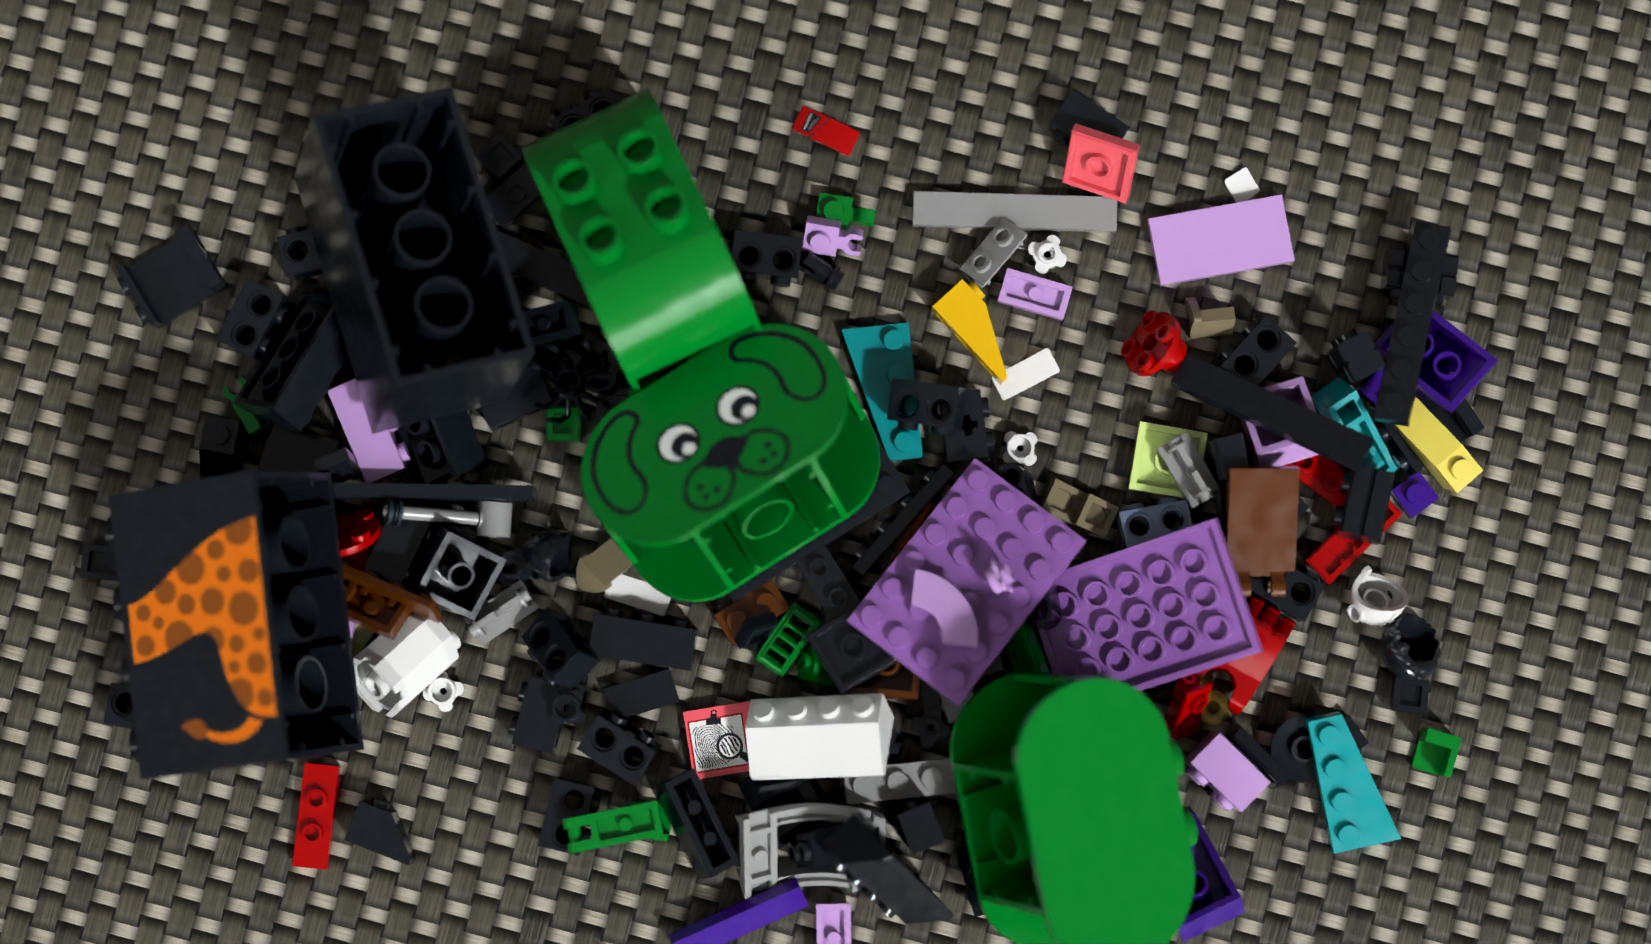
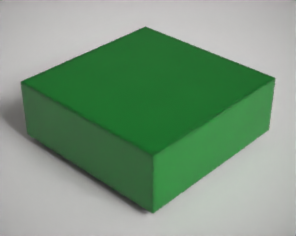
[546,406,582,442]

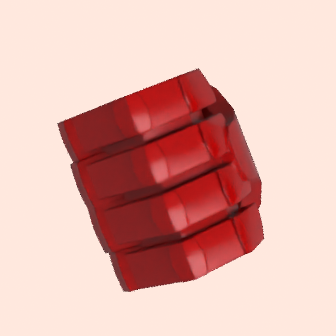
[1192,595,1296,716]

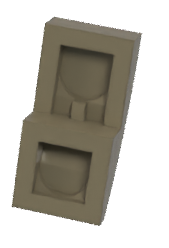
[1040,478,1119,539]

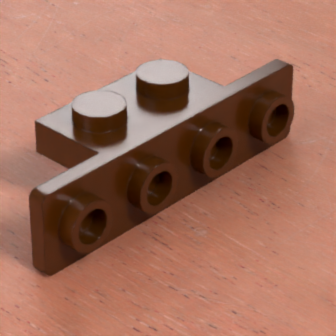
[341,558,443,640]

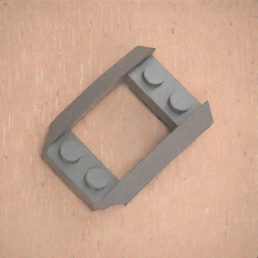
[735,803,886,899]

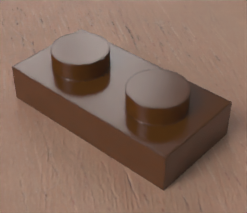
[714,580,790,645]

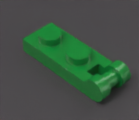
[562,800,664,854]

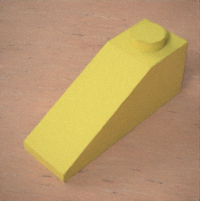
[1392,397,1483,493]

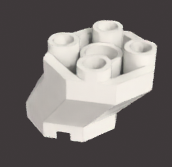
[353,612,461,718]

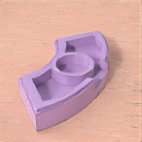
[911,569,978,648]

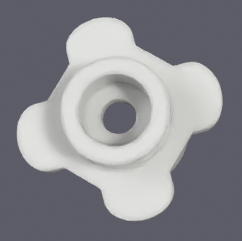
[1028,235,1067,274]
[1003,431,1038,466]
[423,671,464,712]

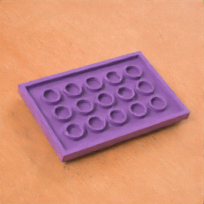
[847,458,1086,707]
[1036,518,1264,691]

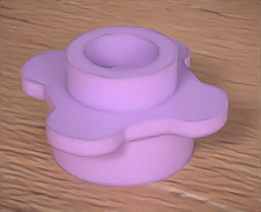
[984,559,1015,594]

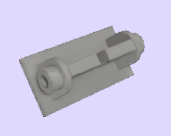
[960,217,1028,289]
[1157,432,1221,509]
[463,579,539,646]

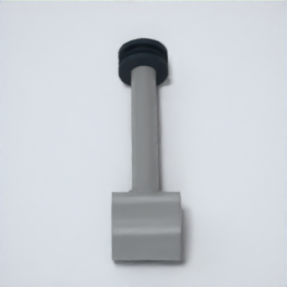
[382,497,513,538]

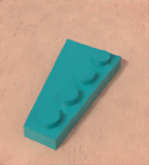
[841,322,923,462]
[1305,711,1401,854]

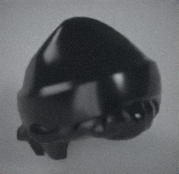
[1381,613,1441,682]

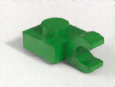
[816,193,876,230]
[223,377,270,440]

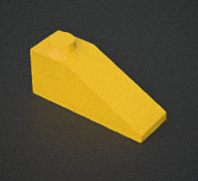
[931,279,1007,385]

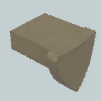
[1185,297,1236,339]
[576,538,633,593]

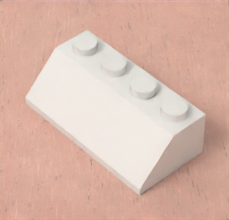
[745,693,894,780]

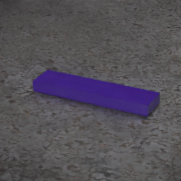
[669,878,809,944]

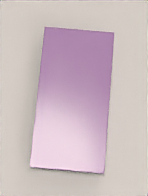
[1147,195,1295,286]

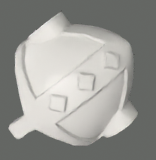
[1347,565,1409,626]

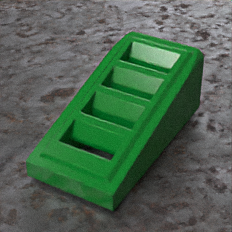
[755,602,822,678]

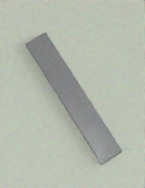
[913,191,1117,232]

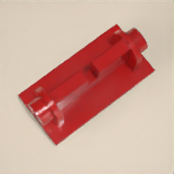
[1163,674,1213,741]

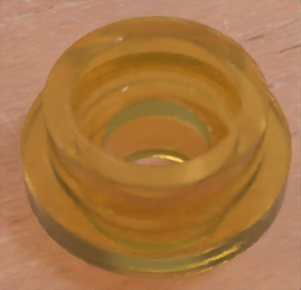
[1200,690,1230,725]

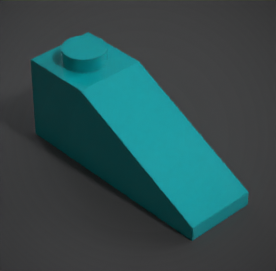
[1311,377,1398,472]

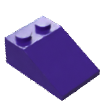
[1373,311,1498,413]
[1177,811,1245,942]

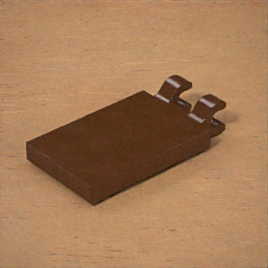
[1225,466,1300,597]

